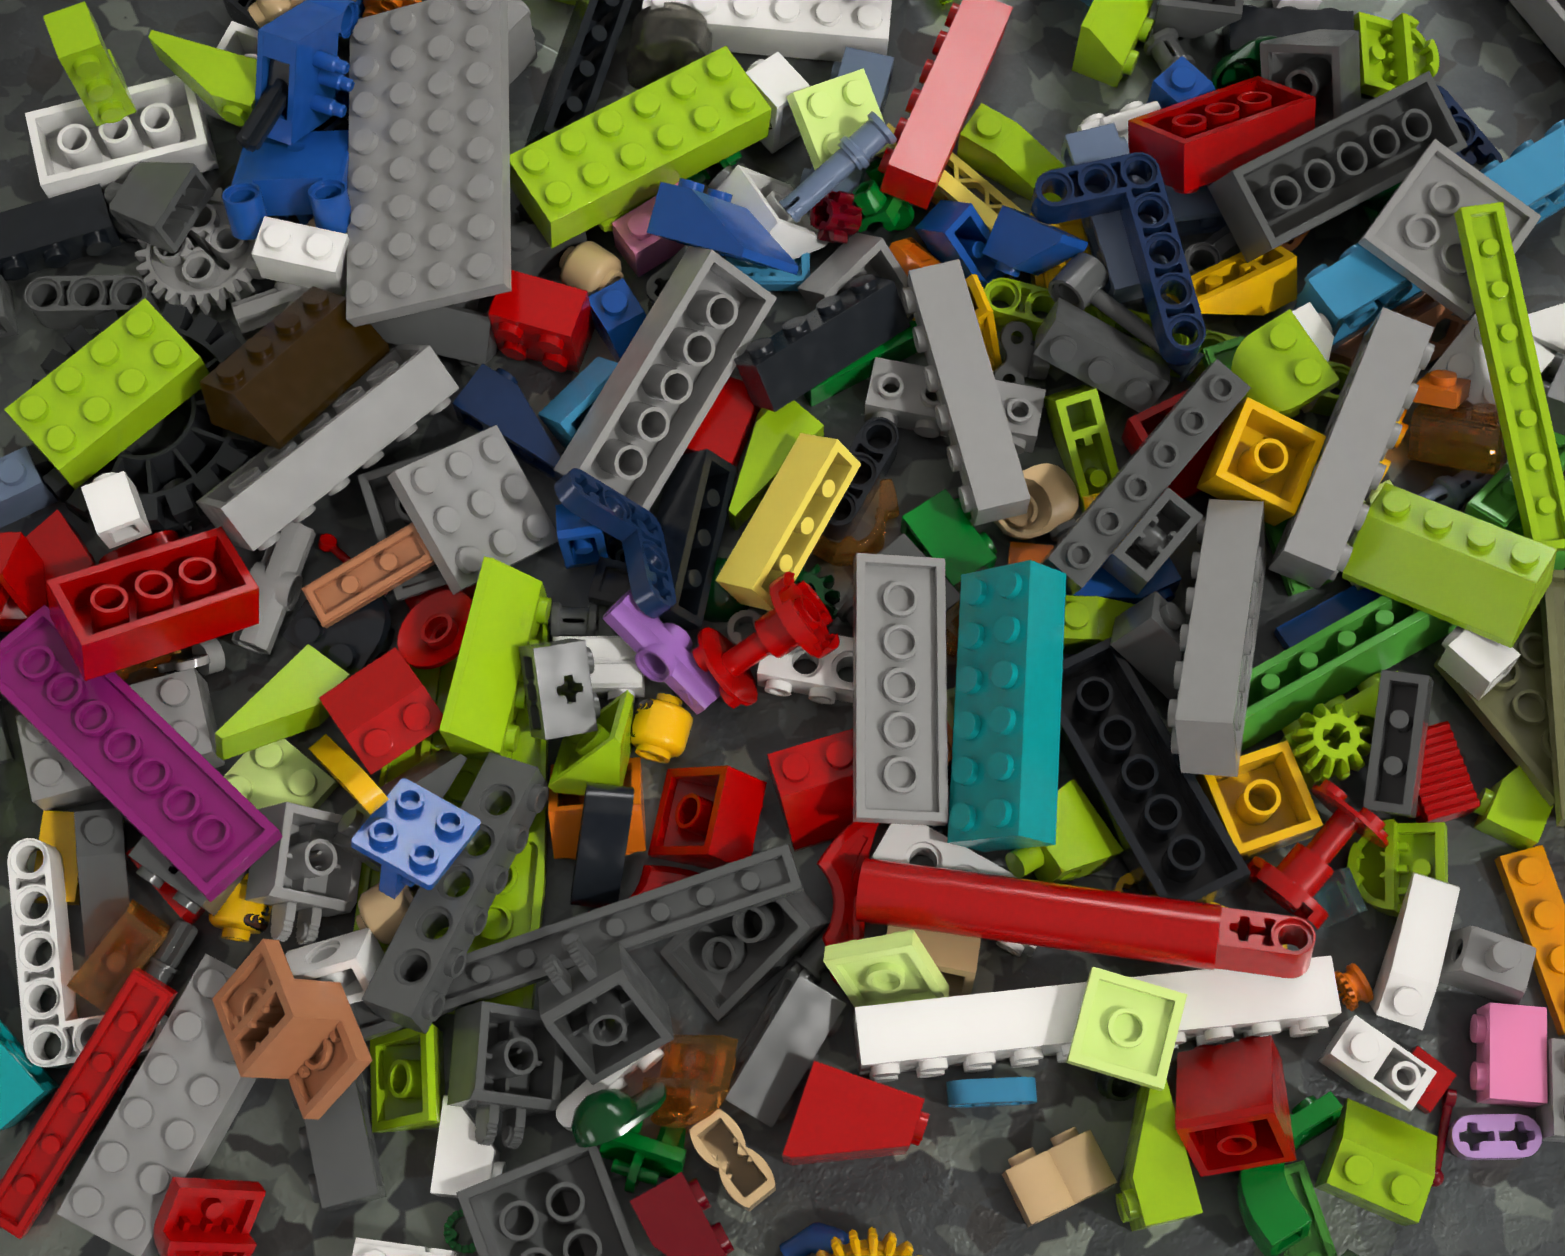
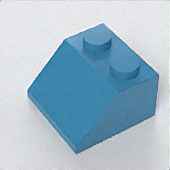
[537,356,618,449]

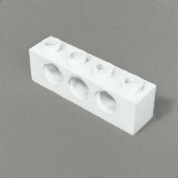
[757,635,853,704]
[871,824,1037,957]

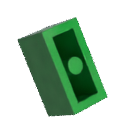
[900,489,997,593]

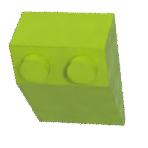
[1115,1078,1203,1232]

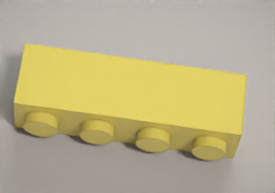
[715,433,861,611]

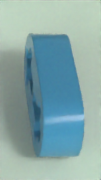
[946,1077,1037,1108]

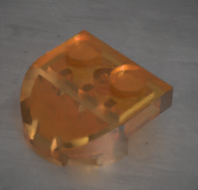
[642,1035,738,1128]

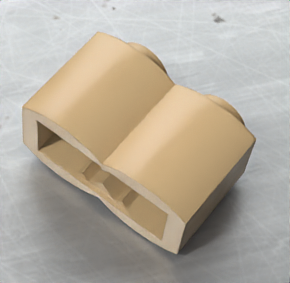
[689,1108,776,1211]
[1002,1127,1117,1227]

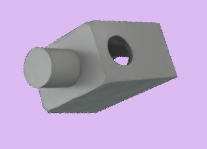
[1439,926,1537,1005]

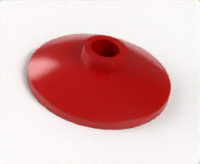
[397,590,473,669]

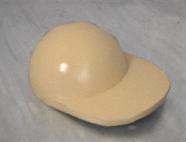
[994,463,1079,539]

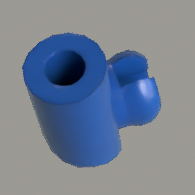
[779,1222,850,1256]

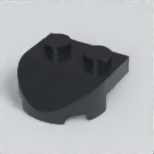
[282,595,395,677]

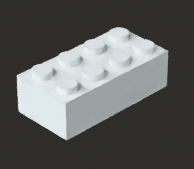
[25,75,219,198]

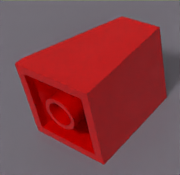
[1175,1035,1296,1177]
[782,1061,930,1166]

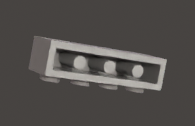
[864,357,1046,454]

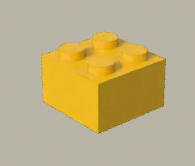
[1196,397,1326,526]
[1196,740,1323,861]

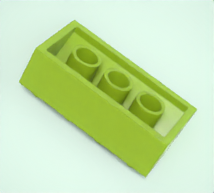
[1342,483,1557,648]
[439,556,552,760]

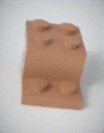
[212,939,373,1120]

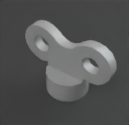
[157,638,226,676]

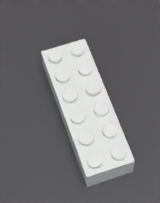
[641,0,892,62]

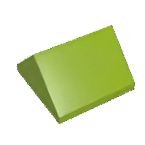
[548,690,634,796]
[370,1024,445,1133]

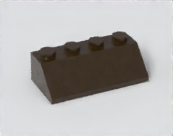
[200,286,390,450]

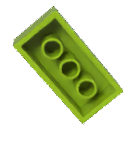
[4,298,209,489]

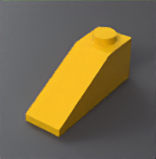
[1166,246,1297,316]

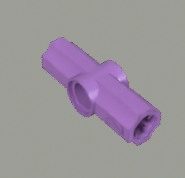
[602,590,720,715]

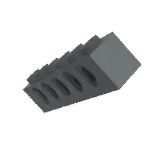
[1040,359,1251,595]
[362,752,549,1034]

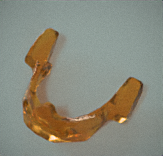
[812,479,899,567]

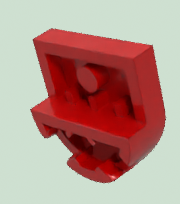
[153,1177,266,1256]

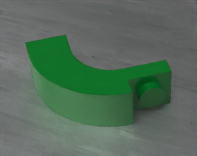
[1237,1091,1343,1256]

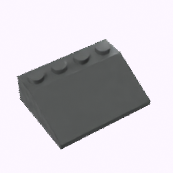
[456,1144,638,1256]

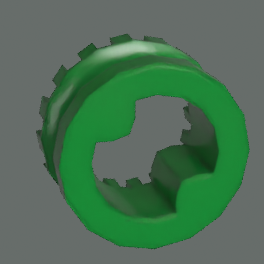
[444,1209,477,1254]

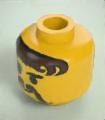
[630,693,693,763]
[209,873,272,942]

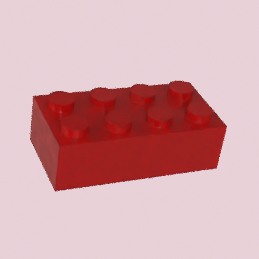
[1128,76,1316,194]
[46,526,259,681]

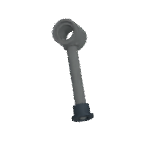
[1048,252,1204,383]

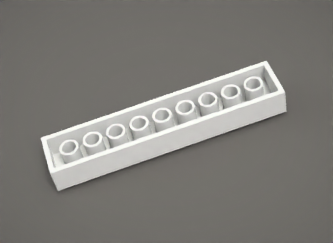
[853,956,1342,1083]

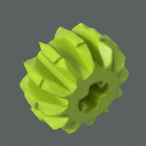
[1291,702,1371,781]

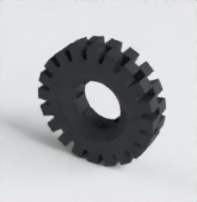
[28,303,268,540]

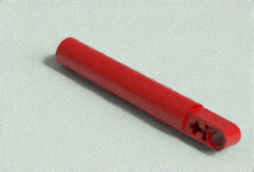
[856,858,1316,978]

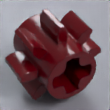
[810,191,862,244]

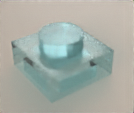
[1313,867,1367,929]

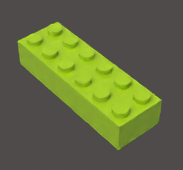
[510,46,772,248]

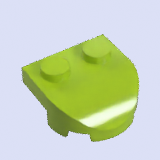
[1354,12,1439,97]
[1231,309,1340,418]
[1347,819,1448,917]

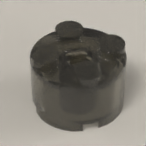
[626,2,713,89]

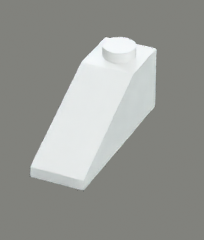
[1369,872,1460,1030]

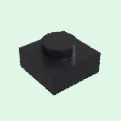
[588,556,631,607]

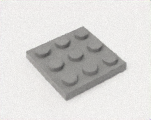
[1358,139,1542,321]
[387,425,558,595]

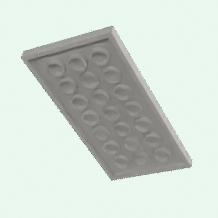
[346,0,512,327]

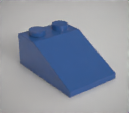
[647,178,799,275]

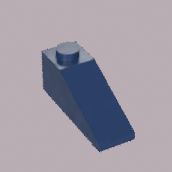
[452,363,563,482]

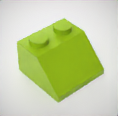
[1072,0,1155,88]
[1314,1098,1437,1226]

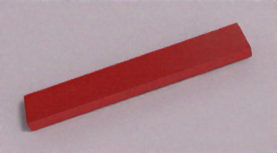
[0,967,178,1239]

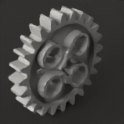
[135,188,265,315]

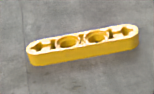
[308,734,389,815]

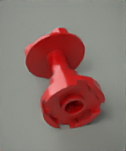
[692,572,840,709]
[1247,779,1389,931]

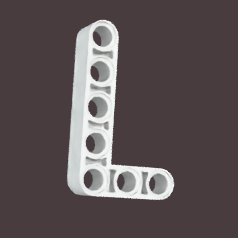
[7,838,168,1069]

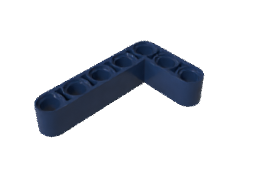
[1031,152,1206,366]

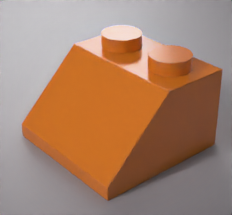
[548,757,646,860]

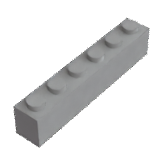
[901,259,1031,526]

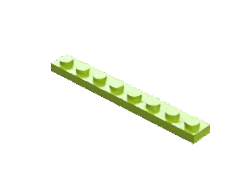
[1454,202,1565,551]

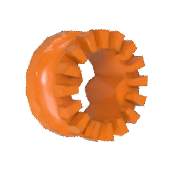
[1334,963,1374,1011]

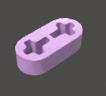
[1446,1114,1542,1160]

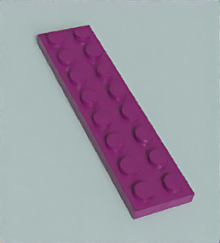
[0,604,283,903]

